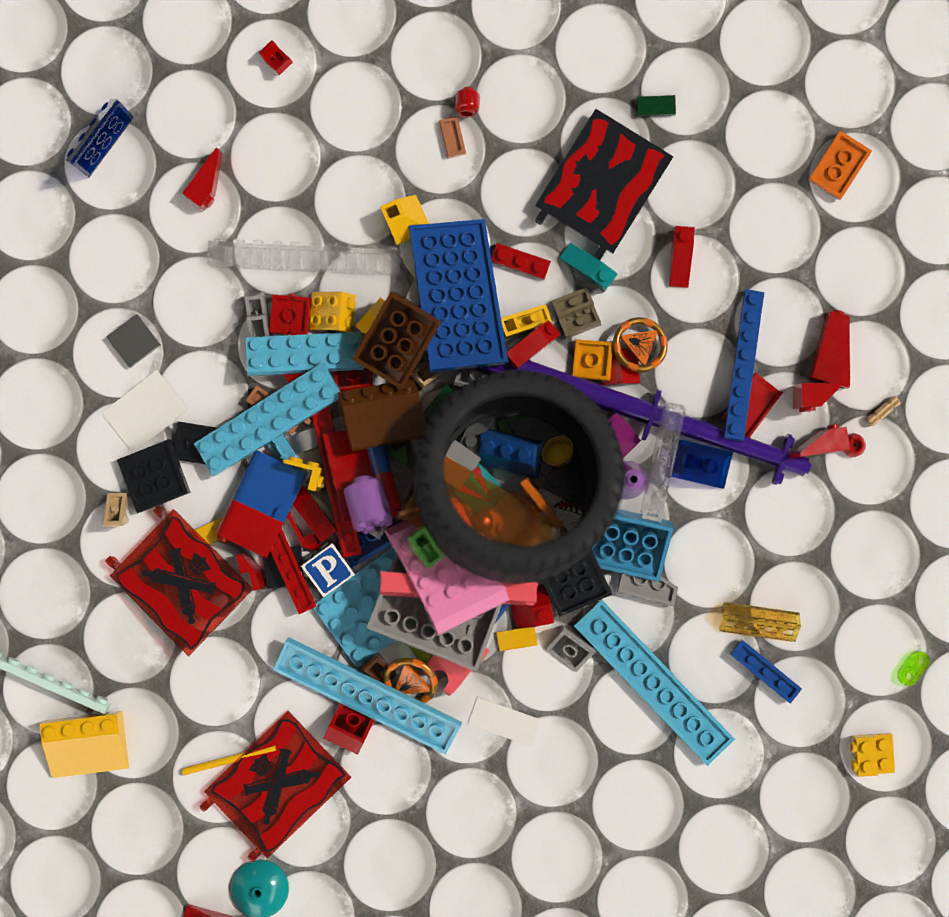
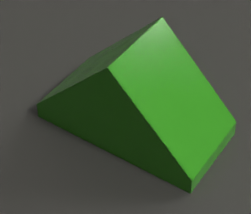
[408,526,444,569]

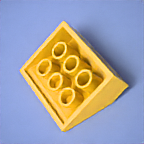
[39,711,129,778]

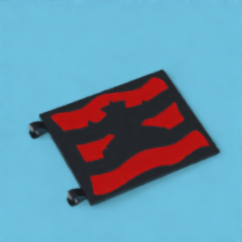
[535,109,674,260]

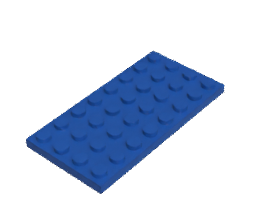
[409,219,508,372]

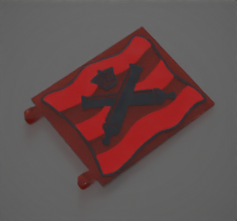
[105,506,253,657]
[199,710,352,862]

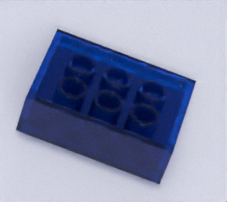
[66,99,134,178]

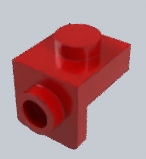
[259,40,293,75]

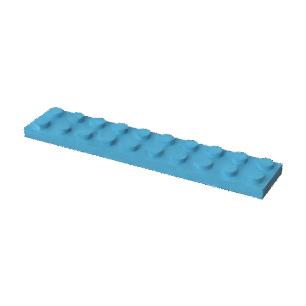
[574,599,735,766]
[273,637,462,755]

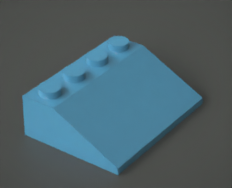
[592,509,674,582]

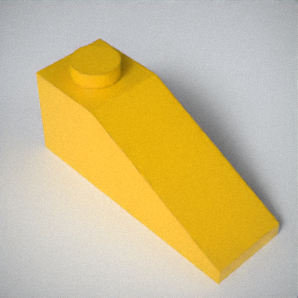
[501,304,552,339]

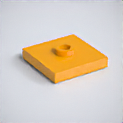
[572,339,613,381]

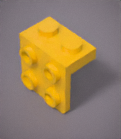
[309,292,356,333]
[283,456,326,491]

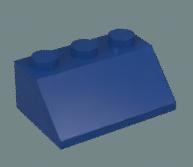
[479,429,544,479]

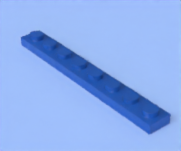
[723,289,765,442]

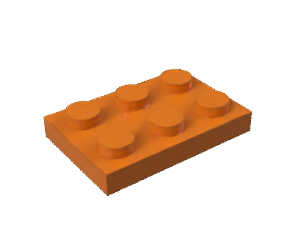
[808,130,872,200]

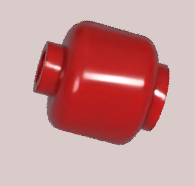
[455,87,480,117]

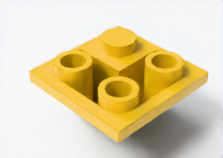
[380,195,429,246]

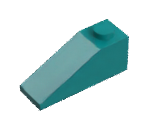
[559,243,618,292]

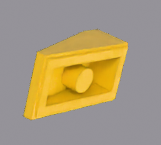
[496,627,538,651]

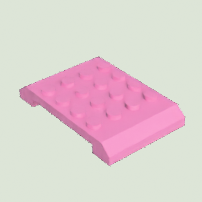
[385,497,509,635]

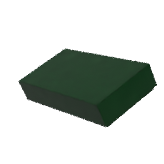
[637,95,676,117]

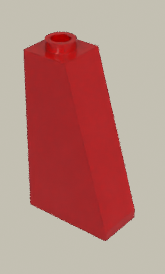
[808,309,850,389]

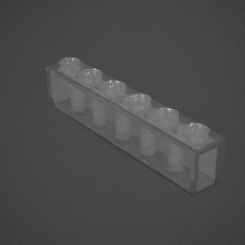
[640,402,686,522]

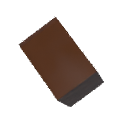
[362,653,398,683]

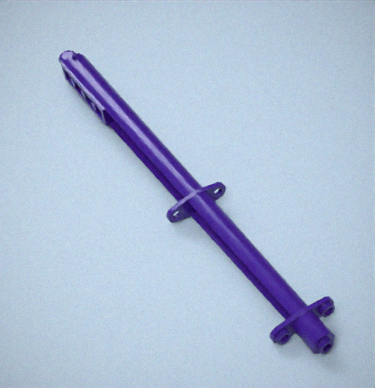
[473,360,811,485]

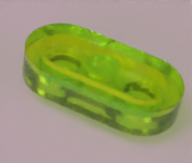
[897,650,930,686]

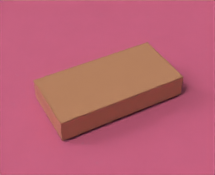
[439,116,466,158]

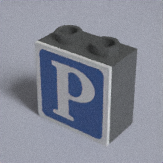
[301,542,356,597]

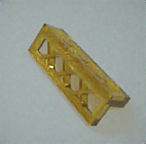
[719,602,801,642]

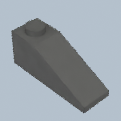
[460,416,494,454]

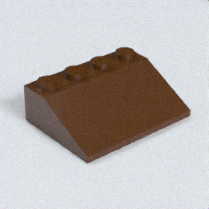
[352,291,442,390]
[338,378,427,451]

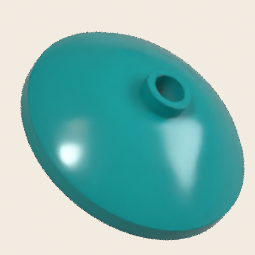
[231,859,289,917]

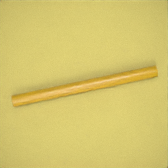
[182,746,276,776]

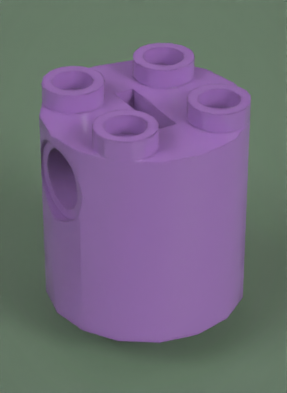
[344,476,392,533]

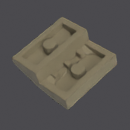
[551,287,601,339]

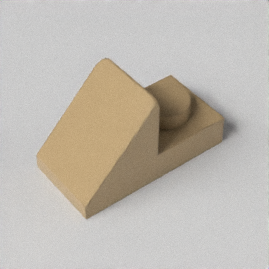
[103,493,129,527]

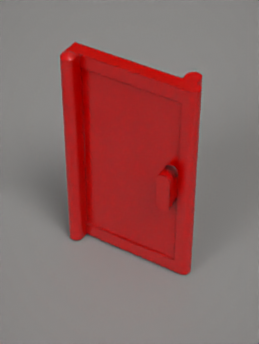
[721,373,783,438]

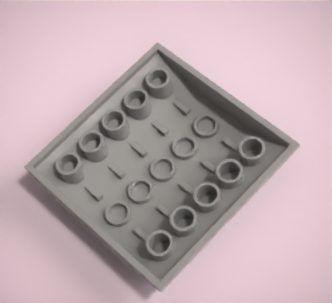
[367,552,502,672]

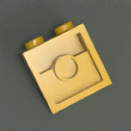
[850,733,895,777]

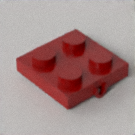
[269,294,312,335]

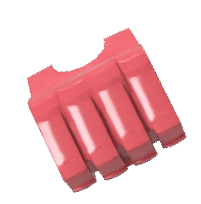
[422,648,489,696]

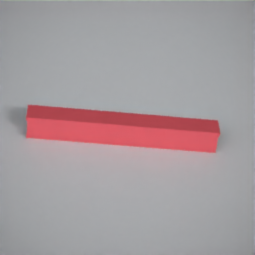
[380,572,538,606]

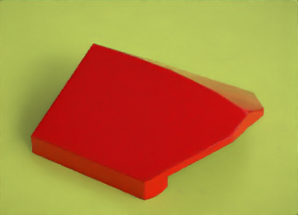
[601,349,640,385]

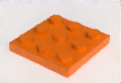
[520,476,564,530]

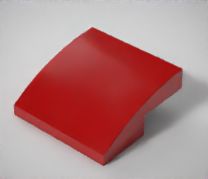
[236,553,266,591]

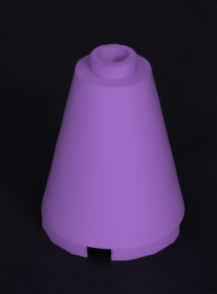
[622,461,648,499]

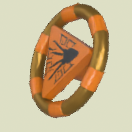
[613,317,668,372]
[382,658,438,704]

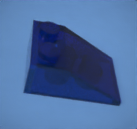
[665,438,733,489]

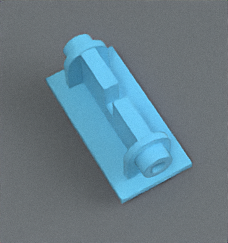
[267,434,296,462]

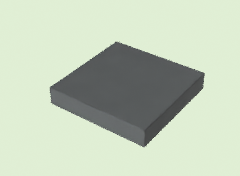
[107,314,161,368]

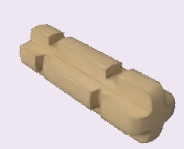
[866,396,901,426]

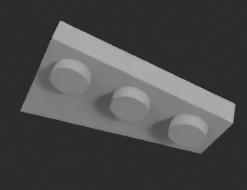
[617,573,678,607]

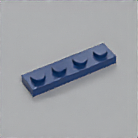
[730,639,802,704]

